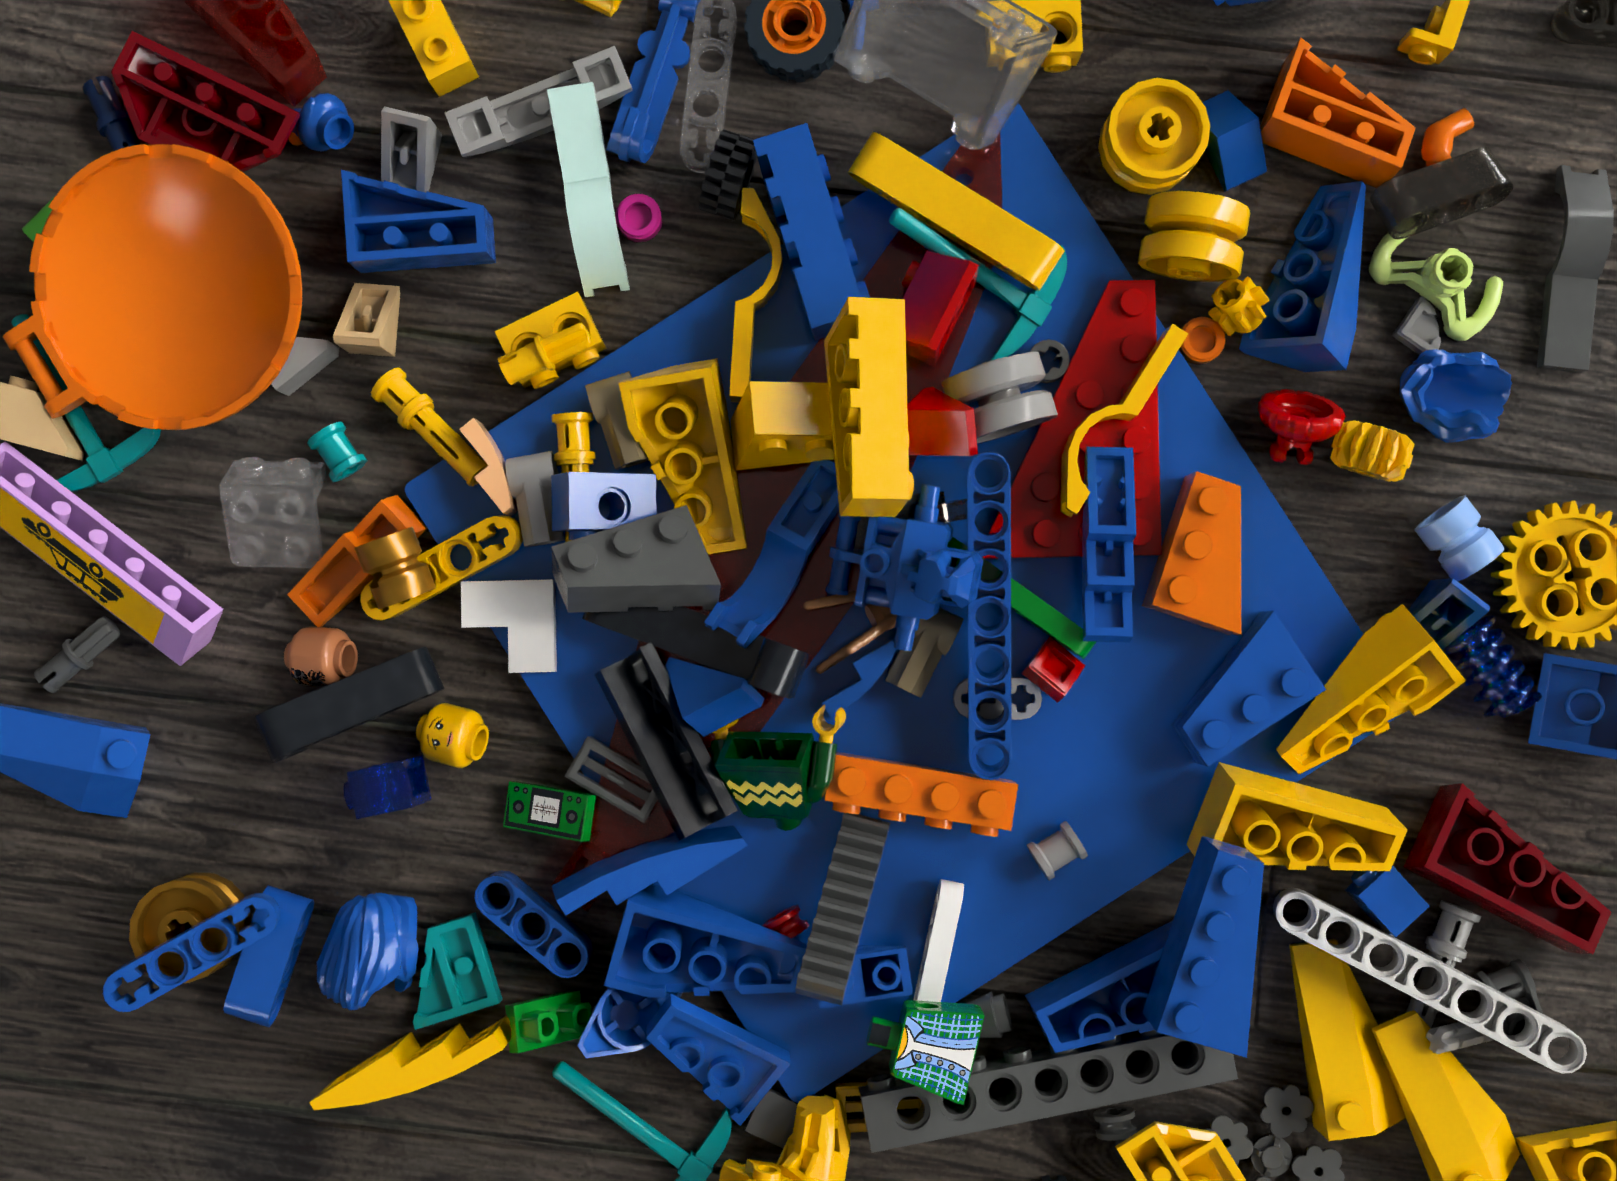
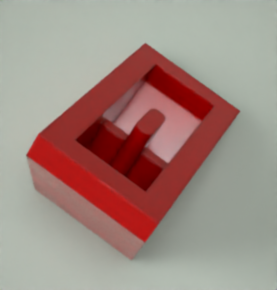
[907,386,978,456]

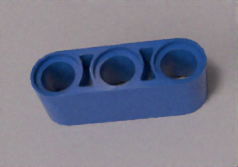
[475,870,593,978]
[223,885,314,1027]

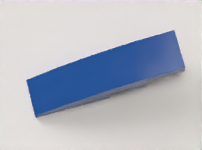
[1082,447,1136,642]
[551,826,747,916]

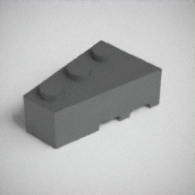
[551,505,721,613]

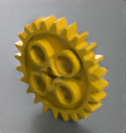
[1491,501,1617,650]

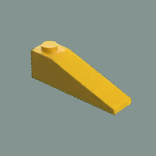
[619,358,747,554]

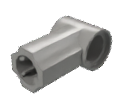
[505,451,565,547]

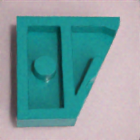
[413,912,503,1030]

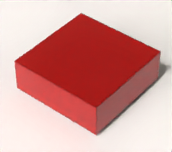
[1022,637,1086,703]

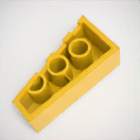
[1186,762,1408,871]

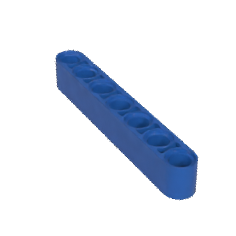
[967,451,1012,780]

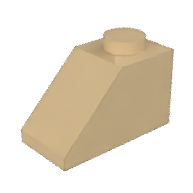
[0,375,85,461]

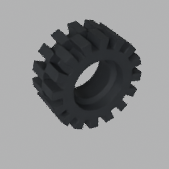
[699,129,757,221]

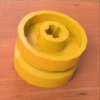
[1098,78,1211,195]
[1138,191,1250,282]

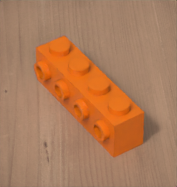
[824,752,1018,837]

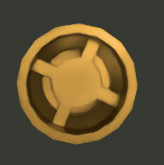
[354,527,436,610]

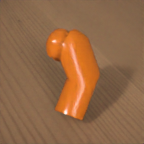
[1421,108,1474,172]

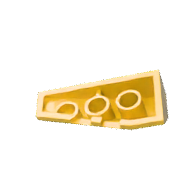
[1276,604,1466,774]
[1289,939,1406,1141]
[1371,1010,1520,1181]

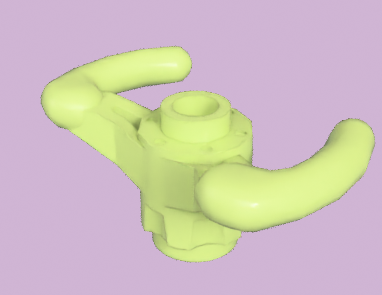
[1369,216,1503,341]

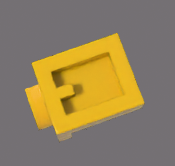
[1397,0,1470,65]

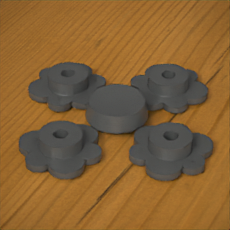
[1204,1084,1345,1181]

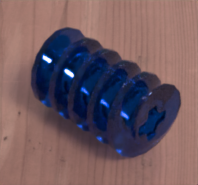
[1445,615,1542,718]

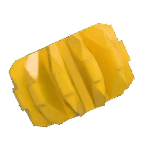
[1330,420,1415,482]

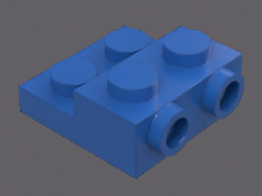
[1528,653,1617,760]

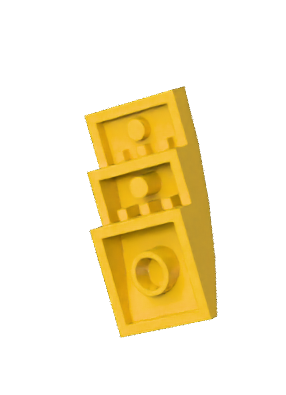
[309,1016,511,1111]

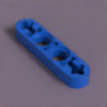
[103,893,280,1012]

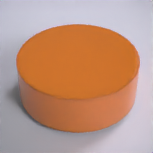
[1179,317,1225,364]

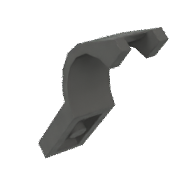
[1537,165,1614,373]

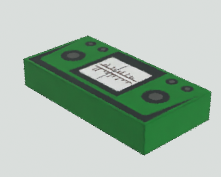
[503,781,596,842]

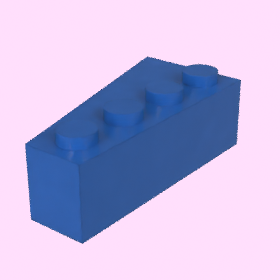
[753,123,870,341]
[1142,836,1264,1058]
[1025,921,1173,1053]

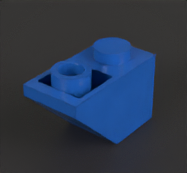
[818,945,913,1009]

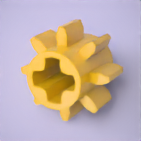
[1208,277,1270,336]

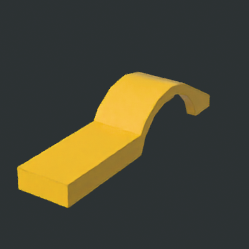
[729,188,783,403]
[1060,324,1189,517]

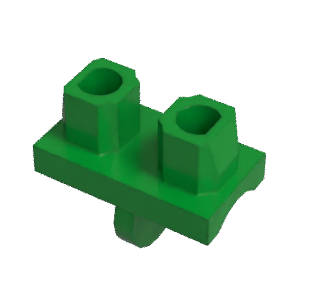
[505,990,592,1053]

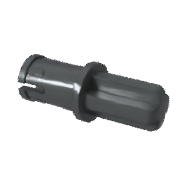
[34,616,121,693]

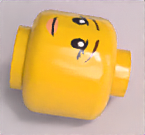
[416,703,489,768]

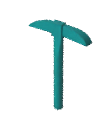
[889,208,1067,361]
[11,314,161,492]
[552,1061,732,1181]

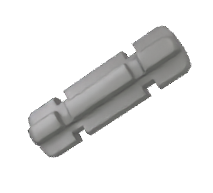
[1426,1022,1494,1054]

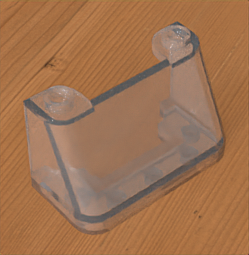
[834,0,1057,149]

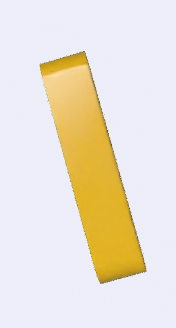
[847,132,1065,291]

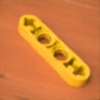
[360,515,523,620]

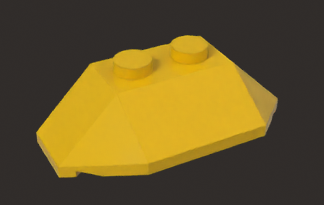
[1115,1121,1246,1181]

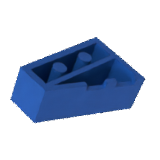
[341,170,496,273]
[1171,611,1326,767]

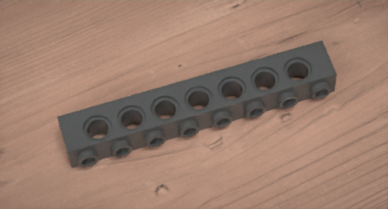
[858,1030,1238,1153]

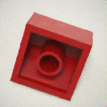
[902,251,979,367]

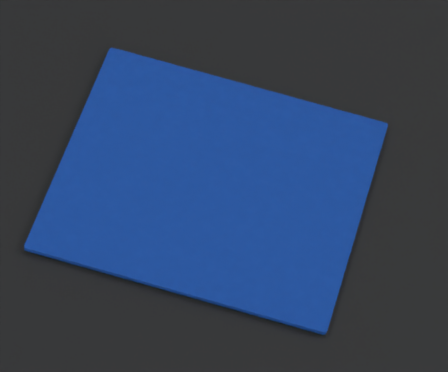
[405,100,1400,1103]

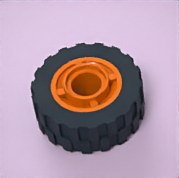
[744,0,846,82]

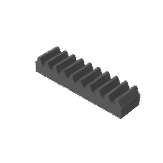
[795,813,890,1006]

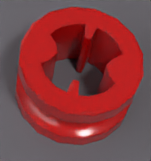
[762,904,809,938]

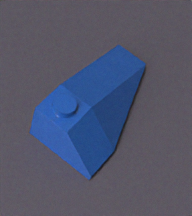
[1239,181,1366,372]

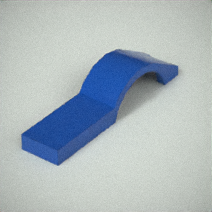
[704,460,839,649]

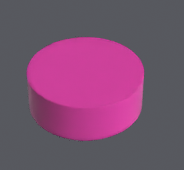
[616,194,662,242]

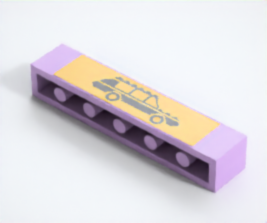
[0,441,223,666]

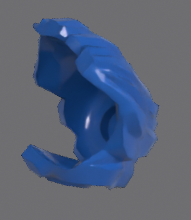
[1399,349,1512,443]
[317,893,419,1010]

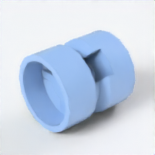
[1415,495,1505,581]

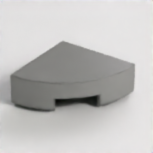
[1392,296,1441,355]

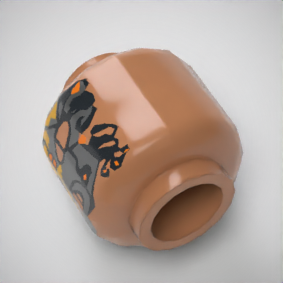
[284,627,358,687]

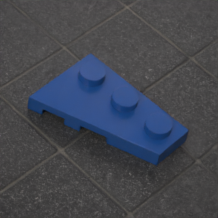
[646,994,791,1126]

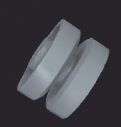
[941,352,1058,444]

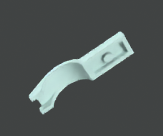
[547,82,630,297]

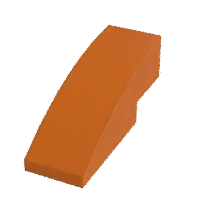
[287,495,427,627]

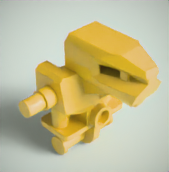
[719,1095,851,1181]

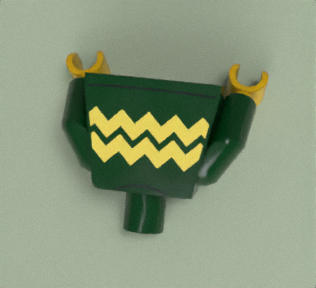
[711,705,846,831]

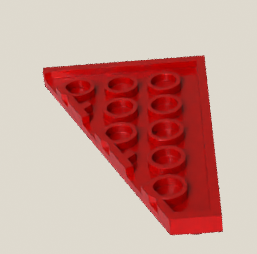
[983,280,1162,559]

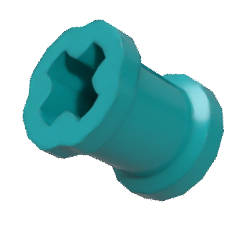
[307,421,368,482]

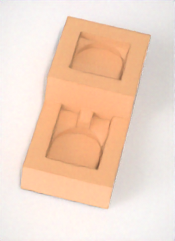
[459,418,518,517]

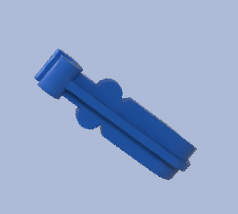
[606,0,702,163]

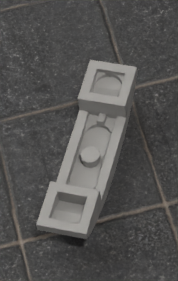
[445,46,632,157]

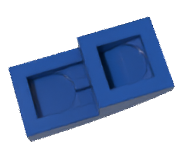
[821,640,897,719]

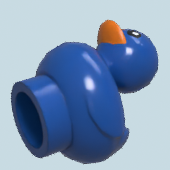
[288,93,354,152]

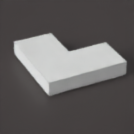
[461,579,557,673]

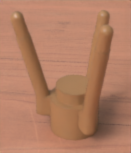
[803,590,897,674]

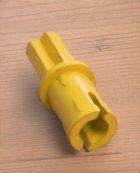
[498,323,592,385]

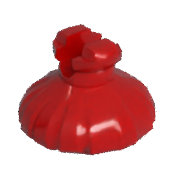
[1258,389,1346,465]

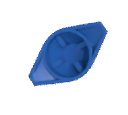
[577,988,683,1058]

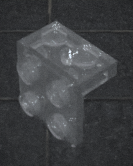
[219,457,327,568]

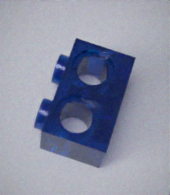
[344,755,432,819]

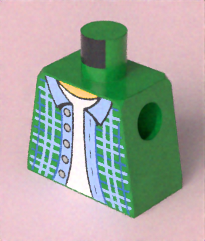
[866,1000,985,1105]

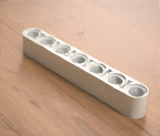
[1273,888,1587,1074]

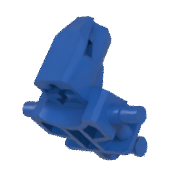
[826,484,983,651]

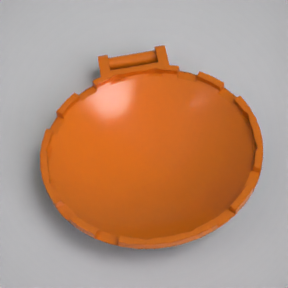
[3,144,302,430]

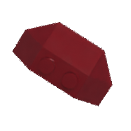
[111,31,300,172]

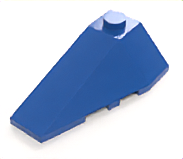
[0,703,151,818]
[604,884,807,998]

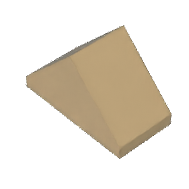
[333,283,400,357]

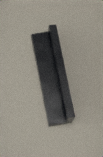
[594,642,738,841]

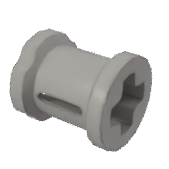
[1026,821,1088,881]

